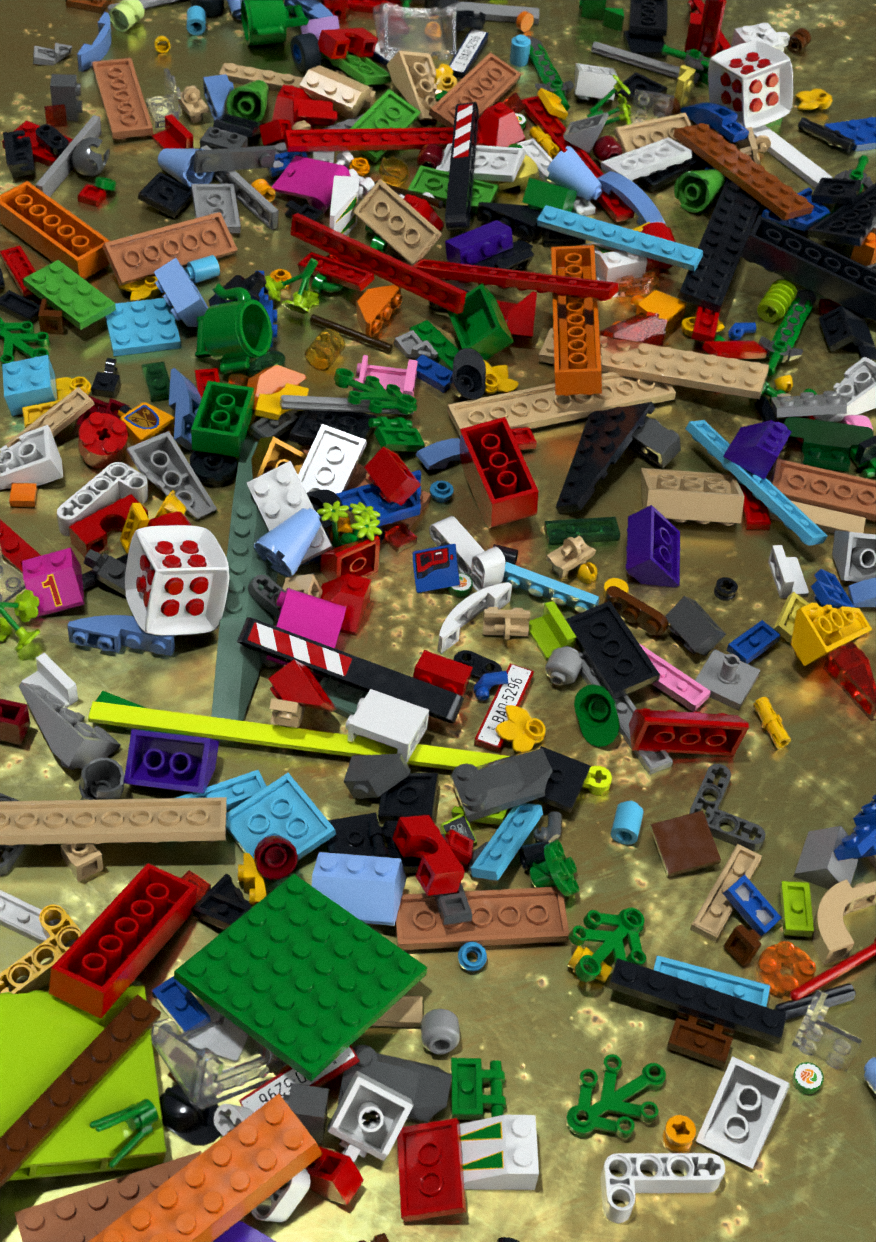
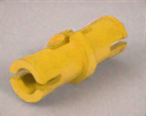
[529,126,560,158]
[753,697,791,748]

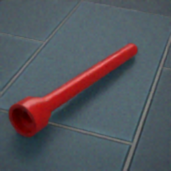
[790,938,876,1001]

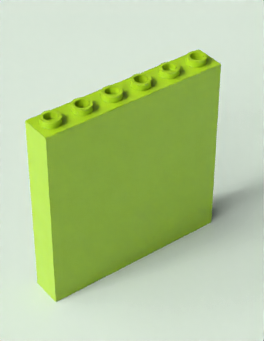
[0,984,166,1181]

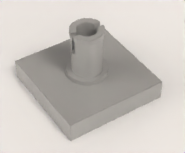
[695,649,760,711]

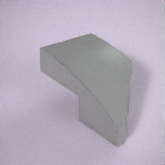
[33,43,72,65]
[394,330,438,359]

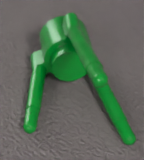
[90,1099,158,1168]

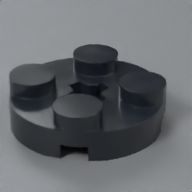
[448,10,486,31]
[190,450,237,487]

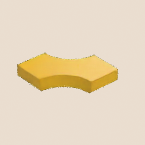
[255,383,309,421]

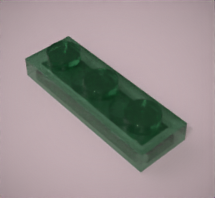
[544,517,620,545]

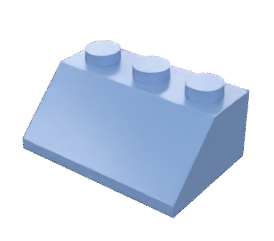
[154,258,208,327]
[312,852,407,926]

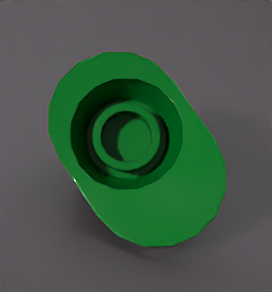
[574,684,620,747]

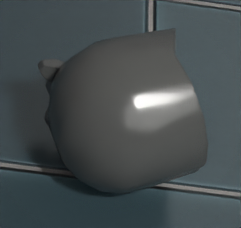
[72,137,110,177]
[79,758,124,800]

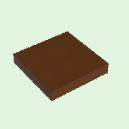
[650,810,721,877]

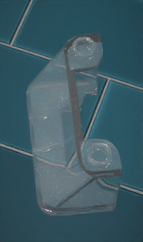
[373,3,456,60]
[151,1014,286,1109]

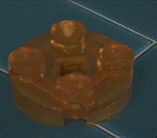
[617,272,660,296]
[756,941,816,999]

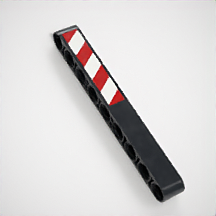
[445,102,479,231]
[237,617,464,724]

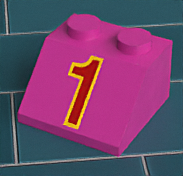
[22,547,85,618]

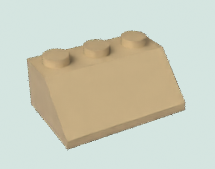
[299,65,372,119]

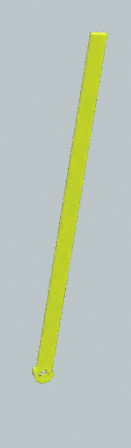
[88,701,612,795]

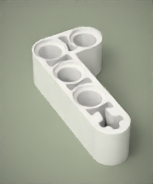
[57,462,148,536]
[429,516,505,591]
[214,1104,311,1223]
[600,1153,725,1223]

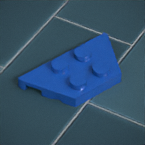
[824,117,876,152]
[762,188,830,232]
[336,470,421,527]

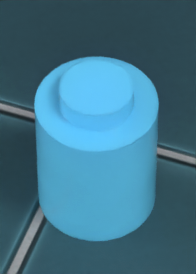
[186,6,206,35]
[510,35,531,67]
[185,255,220,283]
[611,801,644,845]

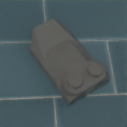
[450,748,553,822]
[338,1045,452,1124]

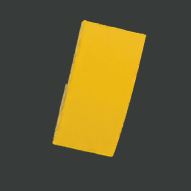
[238,853,266,906]

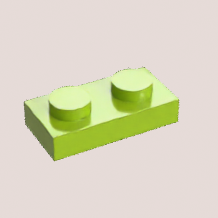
[779,881,814,937]

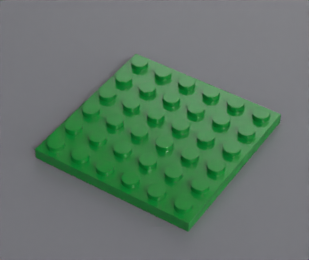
[174,874,428,1082]

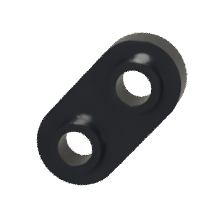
[36,124,68,155]
[454,650,502,686]

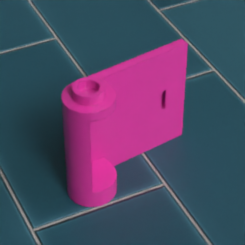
[272,156,351,213]
[266,588,346,678]

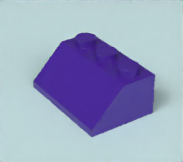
[723,420,792,480]
[626,505,680,588]
[124,729,219,794]

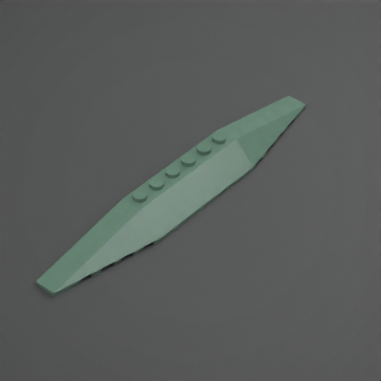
[211,435,278,741]

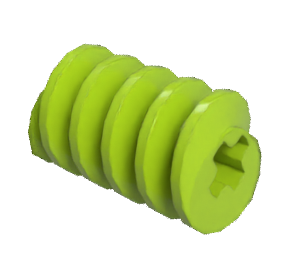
[757,279,798,324]

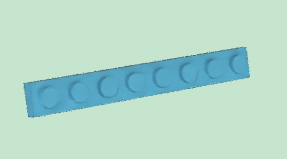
[537,205,703,271]
[685,420,828,546]

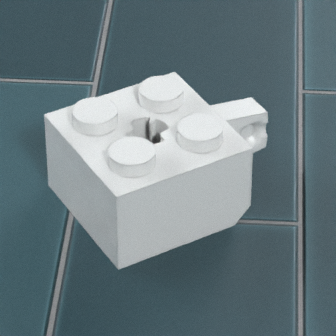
[731,23,790,52]
[327,1070,414,1162]

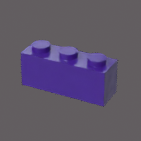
[445,220,513,265]

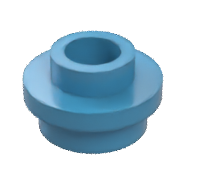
[430,481,454,503]
[458,942,487,972]

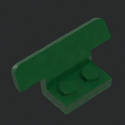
[784,417,874,472]

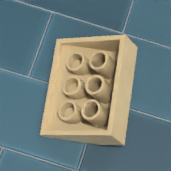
[641,468,745,526]

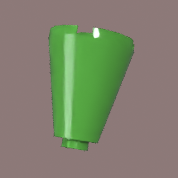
[226,80,269,122]
[674,169,726,213]

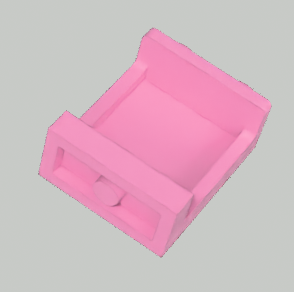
[353,355,418,396]

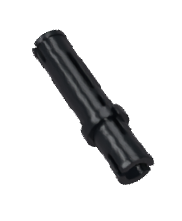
[798,117,855,152]

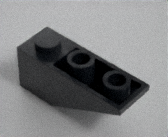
[477,202,542,243]

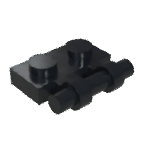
[367,818,421,873]

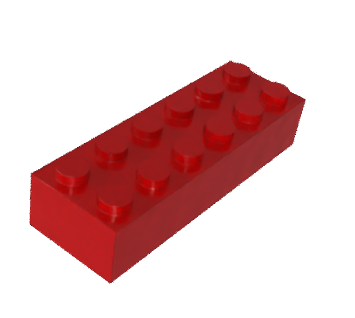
[49,863,197,1019]

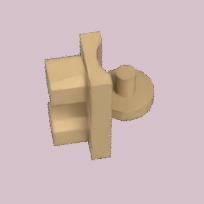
[175,86,208,123]
[738,127,771,164]
[546,536,596,578]
[482,607,530,640]

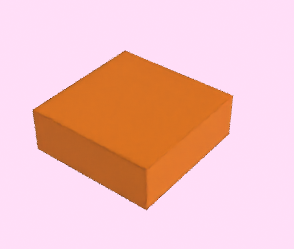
[9,483,37,507]

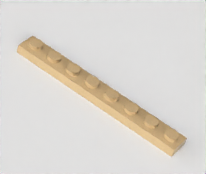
[219,63,376,109]

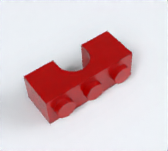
[318,28,378,59]
[69,494,149,558]
[392,815,465,896]

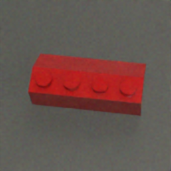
[629,708,749,756]

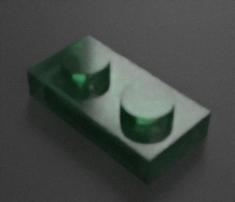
[141,361,170,402]

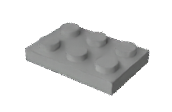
[191,184,241,233]
[771,391,847,418]

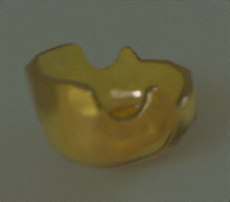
[379,156,410,186]

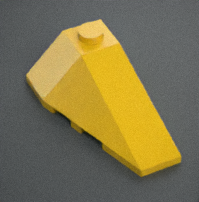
[791,603,872,666]

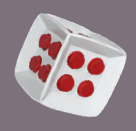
[708,41,793,129]
[125,525,229,636]

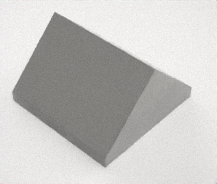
[563,112,609,153]
[793,826,859,889]

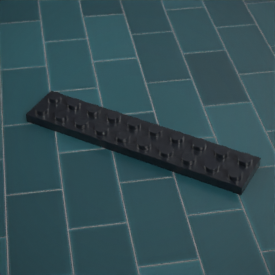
[677,181,762,313]

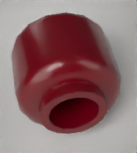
[593,135,623,163]
[416,144,445,169]

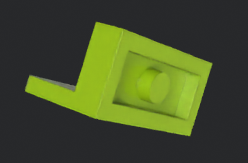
[529,601,576,661]

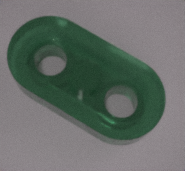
[246,351,285,380]

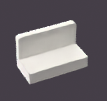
[768,545,809,598]
[21,653,78,708]

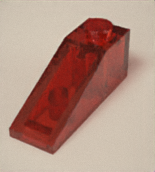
[599,312,667,346]
[823,642,876,722]

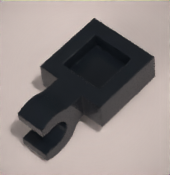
[285,200,324,223]
[91,358,120,398]

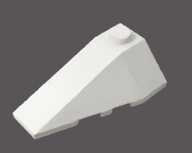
[813,357,876,423]
[0,425,63,490]

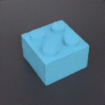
[2,355,57,416]

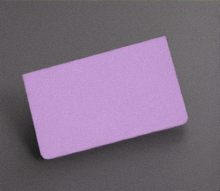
[301,16,340,40]

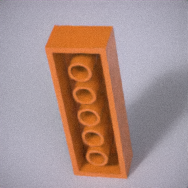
[0,181,110,279]

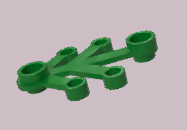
[0,317,50,366]
[334,368,418,414]
[568,908,646,982]
[566,1054,666,1138]

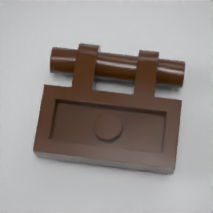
[667,1011,735,1068]

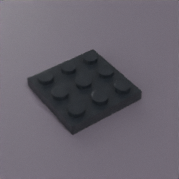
[289,410,377,446]

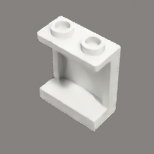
[345,689,429,763]

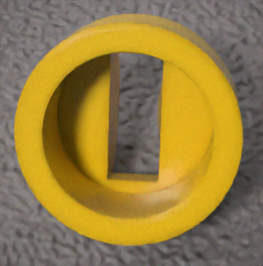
[154,36,170,53]
[774,375,793,393]
[577,562,598,584]

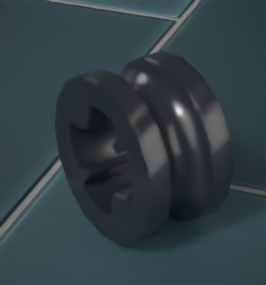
[714,577,738,601]

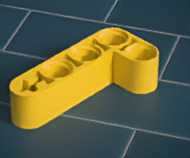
[0,904,82,994]

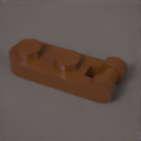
[604,586,669,636]

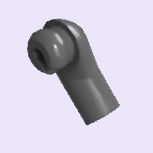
[534,812,562,843]

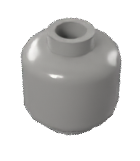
[545,646,583,686]
[421,1009,460,1055]

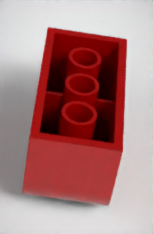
[460,417,539,528]

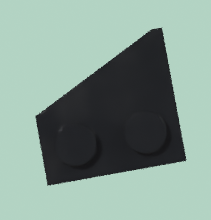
[191,874,252,930]

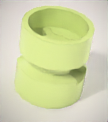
[109,0,144,32]

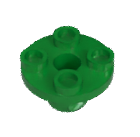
[529,840,579,897]

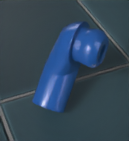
[728,322,756,341]
[473,671,508,701]

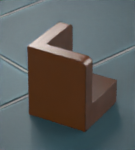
[38,299,66,334]

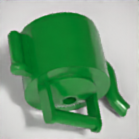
[240,0,309,46]
[195,283,272,375]

